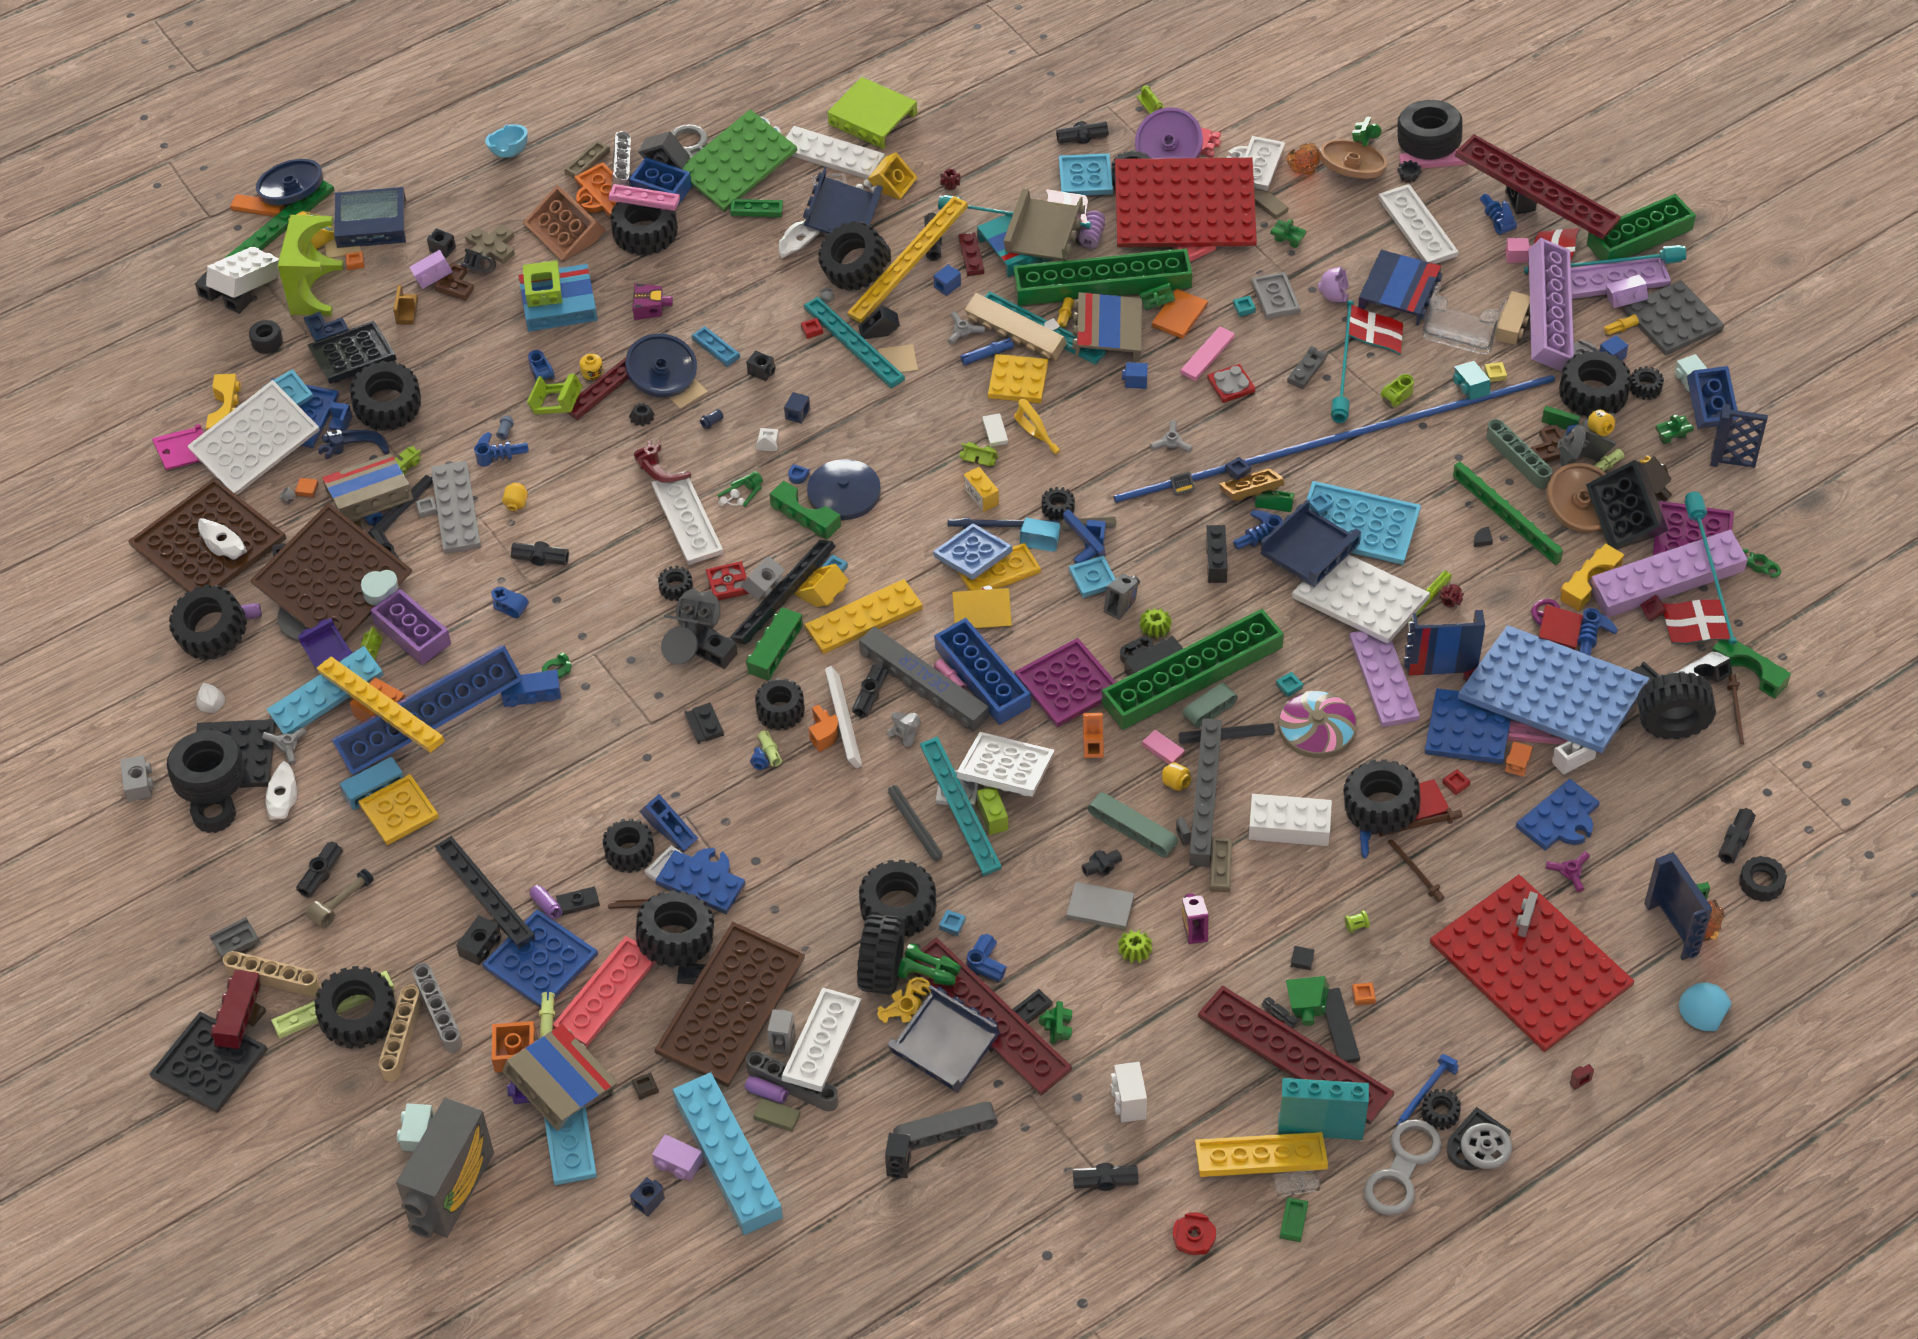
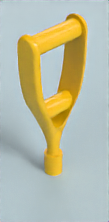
[1014,399,1060,455]

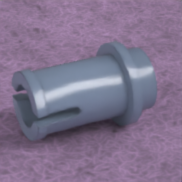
[496,416,514,440]

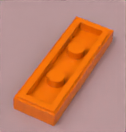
[230,194,285,217]

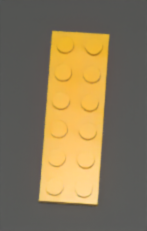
[805,579,923,654]
[1195,1132,1328,1177]

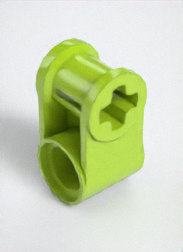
[1380,374,1414,407]

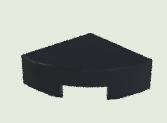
[1474,526,1493,547]

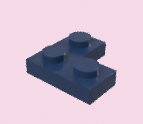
[303,312,349,342]

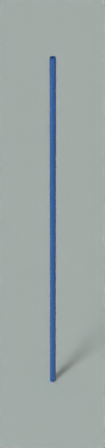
[1113,375,1555,503]

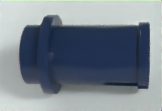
[700,409,724,429]

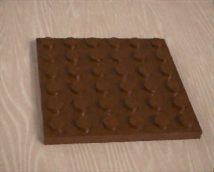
[128,478,287,592]
[250,503,412,641]

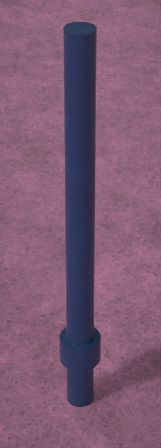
[948,517,1059,529]

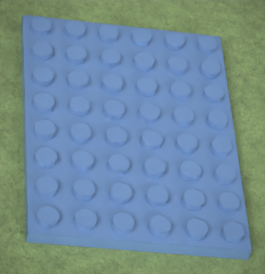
[1458,625,1650,753]

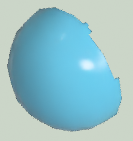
[485,124,528,158]
[1678,982,1732,1031]

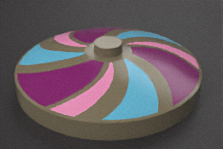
[1278,691,1357,758]

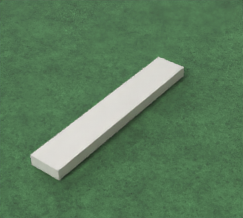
[825,666,862,769]

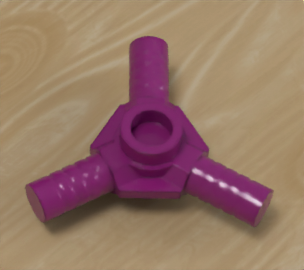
[1545,851,1590,892]

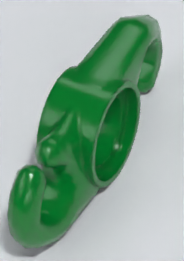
[1742,549,1781,578]

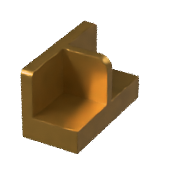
[393,285,418,325]

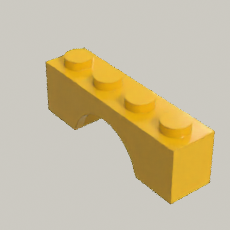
[206,374,241,431]
[1560,543,1624,611]

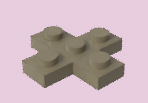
[465,225,515,264]

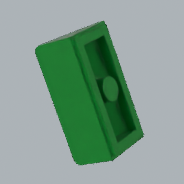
[1255,490,1295,512]

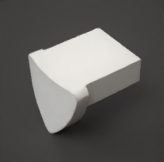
[755,428,779,451]

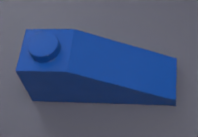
[639,794,698,851]

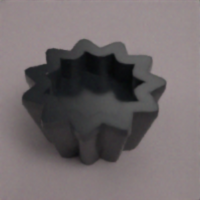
[1397,160,1422,183]
[629,403,655,427]

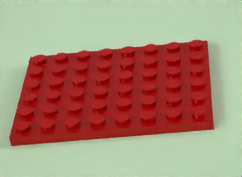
[1115,157,1257,247]
[1430,874,1634,1052]

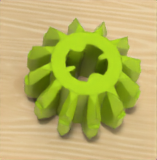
[1139,607,1172,639]
[1118,929,1152,964]

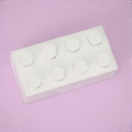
[206,247,279,298]
[1249,794,1332,846]

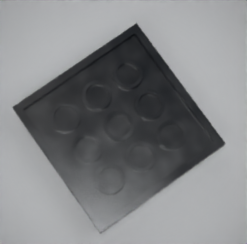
[307,321,397,384]
[193,719,276,788]
[149,1011,268,1113]

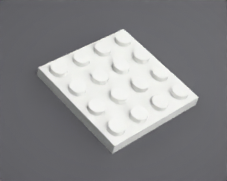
[957,732,1054,797]

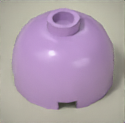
[1318,267,1349,303]

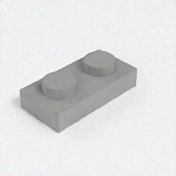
[1516,892,1538,937]

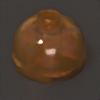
[1286,143,1321,175]

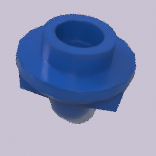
[750,747,769,770]

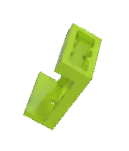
[523,260,563,307]
[527,374,583,415]

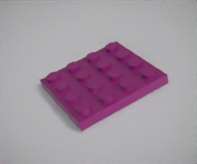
[1652,501,1734,556]
[1014,638,1116,727]

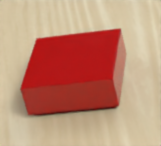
[801,318,824,339]
[1442,769,1471,795]

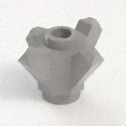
[887,712,921,747]

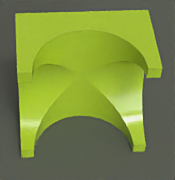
[278,215,344,316]

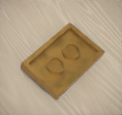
[1219,469,1285,501]

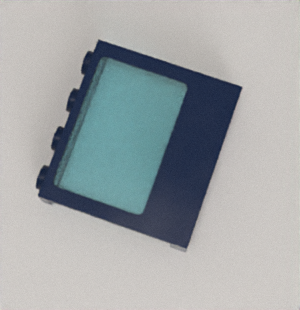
[334,187,406,248]

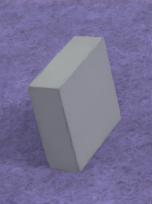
[415,496,438,518]

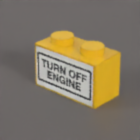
[964,467,999,512]

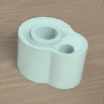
[361,570,399,606]

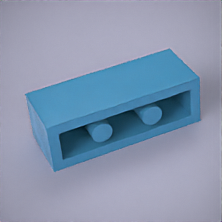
[339,757,404,811]

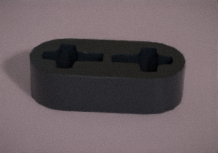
[1120,636,1153,663]

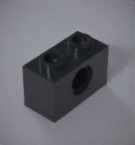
[695,627,738,669]
[456,915,502,965]
[885,1133,911,1179]

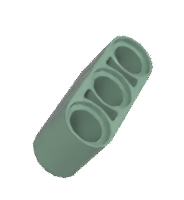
[1183,683,1238,728]

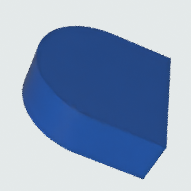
[788,464,810,484]

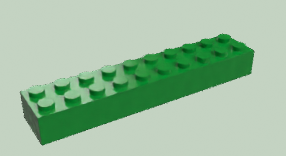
[1013,248,1192,306]
[1101,609,1284,730]

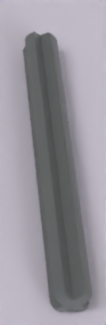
[888,785,943,861]

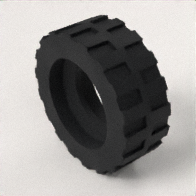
[190,796,236,833]
[1739,856,1787,902]

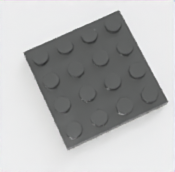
[1623,280,1724,356]

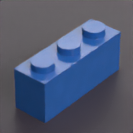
[501,670,561,707]

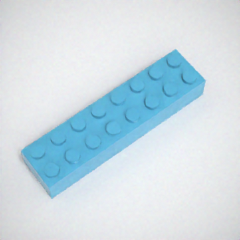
[673,1072,783,1235]

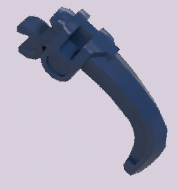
[318,429,390,459]

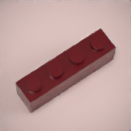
[211,970,261,1049]

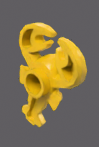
[877,977,931,1024]

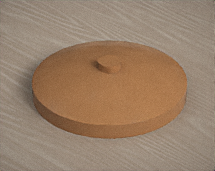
[1319,139,1387,179]
[1546,463,1606,533]

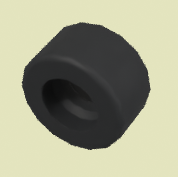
[249,320,283,354]

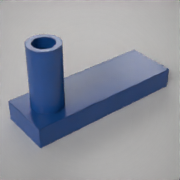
[1063,509,1106,564]

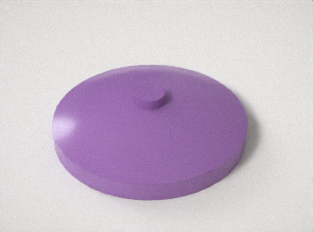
[1135,107,1203,158]

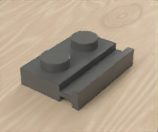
[209,917,260,960]

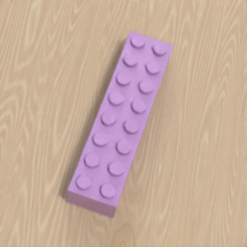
[1528,238,1574,371]
[1590,530,1748,618]

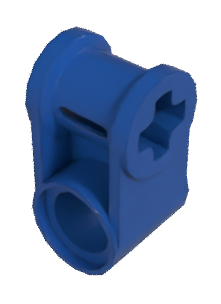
[528,350,555,381]
[491,587,529,618]

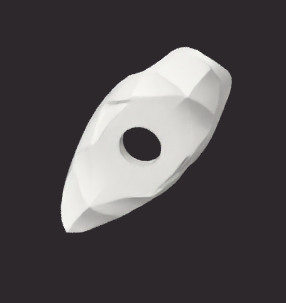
[779,220,820,258]
[198,519,247,560]
[265,761,298,820]

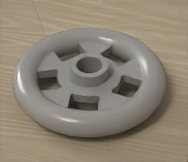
[1461,1123,1512,1169]

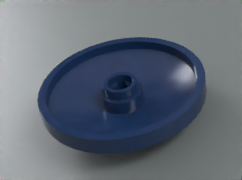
[256,159,324,205]
[625,333,697,397]
[807,459,881,520]

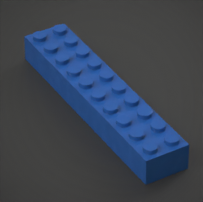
[331,645,523,775]

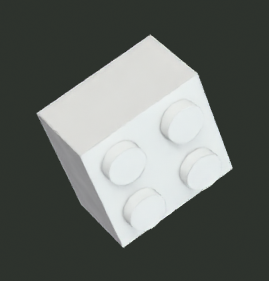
[1110,1062,1147,1123]

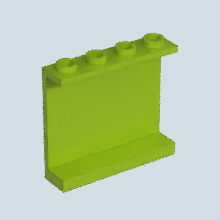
[827,77,917,149]

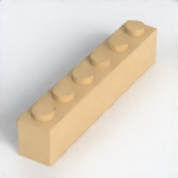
[965,293,1067,361]

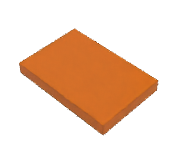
[1152,289,1208,339]

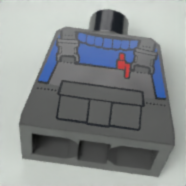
[1104,574,1140,620]

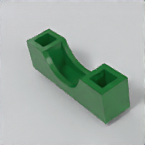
[769,480,841,540]
[1712,640,1791,699]

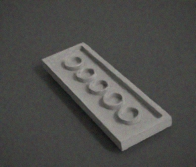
[431,461,481,554]

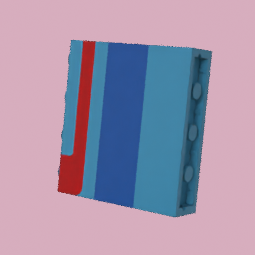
[518,264,598,332]

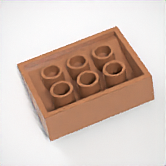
[523,185,606,262]

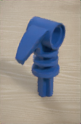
[1480,193,1517,235]
[474,432,529,467]
[1233,510,1283,549]
[1577,608,1618,656]

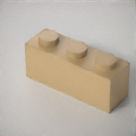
[1496,291,1530,345]

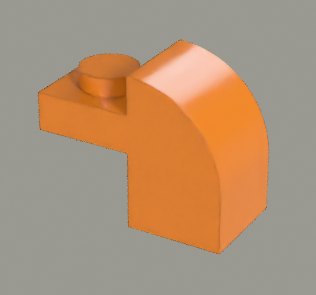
[808,704,839,752]
[1083,713,1104,758]
[1505,741,1533,777]

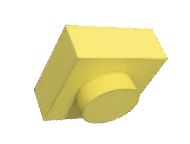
[1484,362,1507,382]

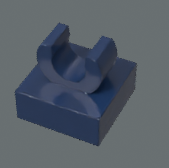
[1225,457,1251,480]

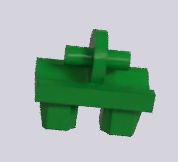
[1352,117,1382,146]
[1270,219,1306,248]
[1139,283,1175,310]
[1655,414,1694,444]
[1039,1001,1072,1044]

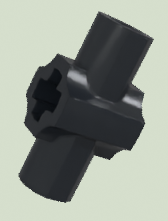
[1081,850,1122,877]

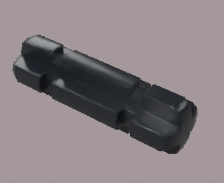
[1262,997,1298,1028]

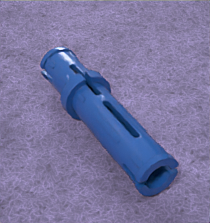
[960,338,1014,366]

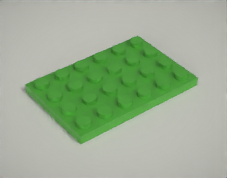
[682,109,798,212]

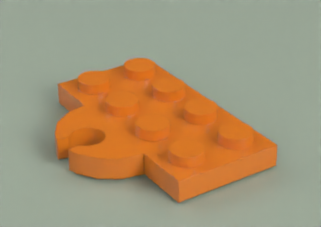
[575,162,617,217]

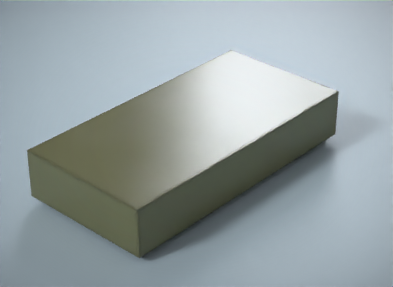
[753,1098,800,1132]

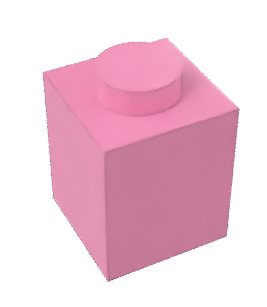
[1505,238,1532,263]

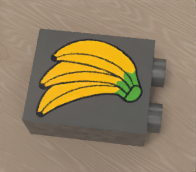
[396,1097,494,1238]

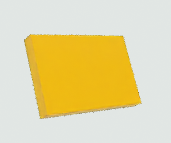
[952,588,1012,629]

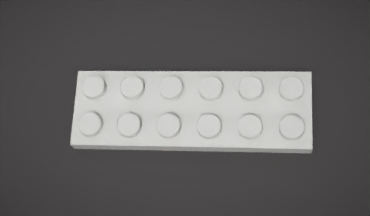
[786,126,885,179]
[1378,184,1459,264]
[651,471,723,565]
[782,988,862,1092]

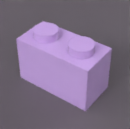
[410,250,452,289]
[1606,275,1648,308]
[652,1134,703,1182]

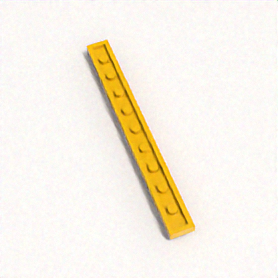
[847,196,968,323]
[317,657,445,753]

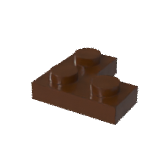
[434,263,474,301]
[1530,425,1563,462]

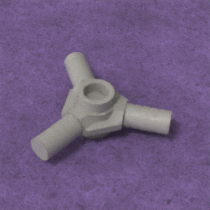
[947,311,985,345]
[1150,420,1193,453]
[262,727,306,765]

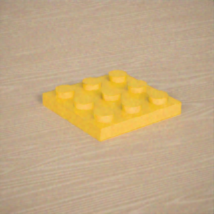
[988,354,1048,403]
[358,774,439,846]

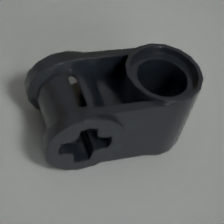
[461,249,497,272]

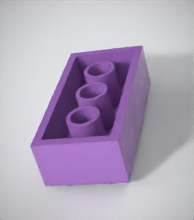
[371,589,451,665]

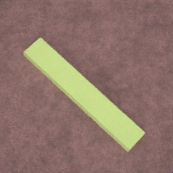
[271,971,395,1039]

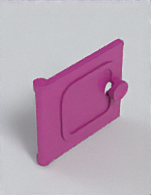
[152,424,204,470]

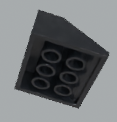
[1586,460,1668,550]

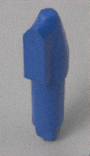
[1360,830,1371,858]

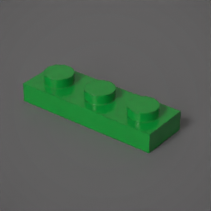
[730,199,783,217]

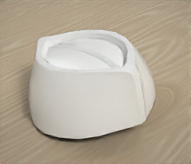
[196,683,225,713]

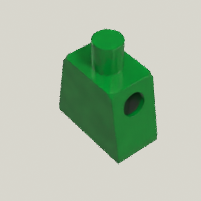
[1286,976,1329,1026]

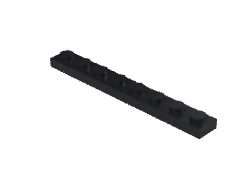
[730,540,836,645]
[435,836,535,949]

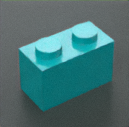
[1453,361,1490,400]

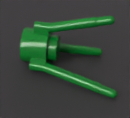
[717,471,763,507]

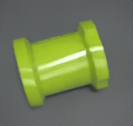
[1344,910,1370,933]

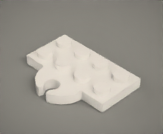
[1227,136,1285,191]

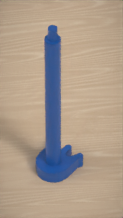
[1396,1054,1459,1126]

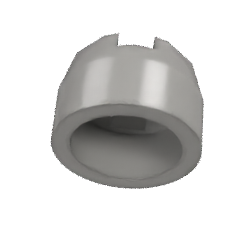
[820,288,834,303]
[279,486,295,503]

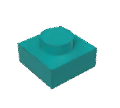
[1233,296,1256,317]
[1276,672,1303,698]

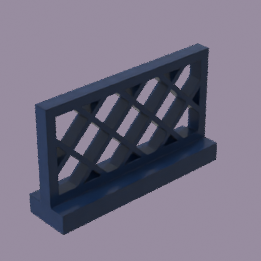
[1710,404,1768,468]

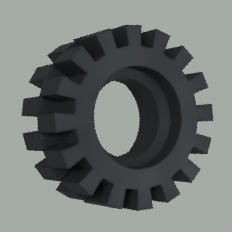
[1630,366,1664,400]
[1041,487,1075,521]
[658,566,693,601]
[1421,1089,1461,1130]

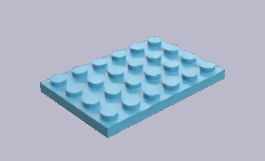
[1307,481,1421,565]

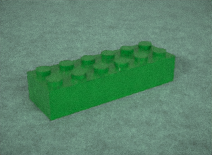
[1586,193,1696,260]

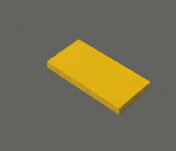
[957,543,1041,591]

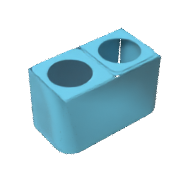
[1020,518,1060,552]

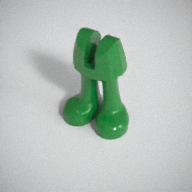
[898,943,961,986]

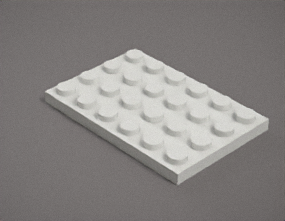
[188,380,320,495]
[1292,555,1430,644]

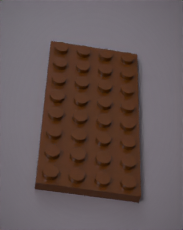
[655,921,805,1087]

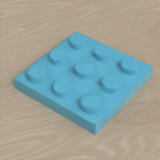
[1059,153,1113,196]

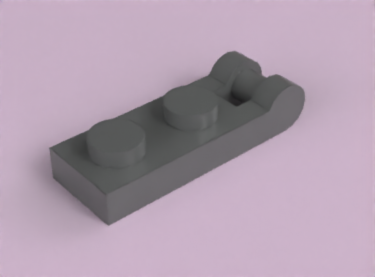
[1287,346,1328,389]

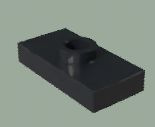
[556,886,600,916]

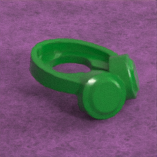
[542,653,572,679]

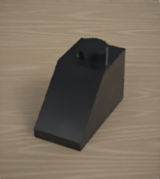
[858,305,900,339]

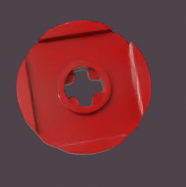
[1173,1212,1216,1255]

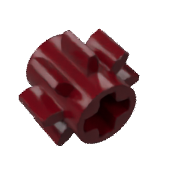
[940,169,961,190]
[1439,584,1464,607]

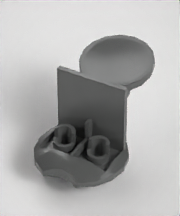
[1557,412,1616,467]
[661,588,720,664]

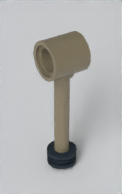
[306,869,374,929]

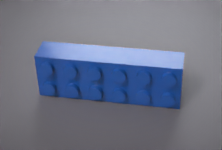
[934,618,1031,725]

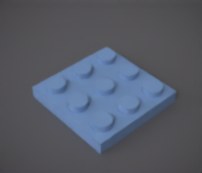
[933,523,1013,580]

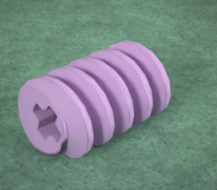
[1078,211,1105,249]

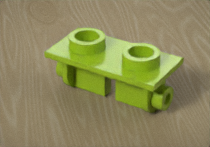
[1136,85,1165,114]
[959,442,999,467]
[394,446,421,475]
[360,627,383,660]

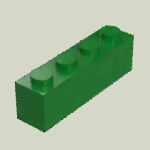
[746,607,803,681]

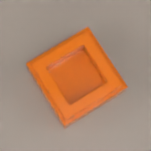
[345,251,365,270]
[295,478,319,497]
[1352,982,1376,1005]

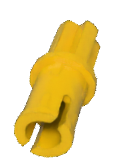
[1057,297,1074,328]
[1604,314,1639,335]

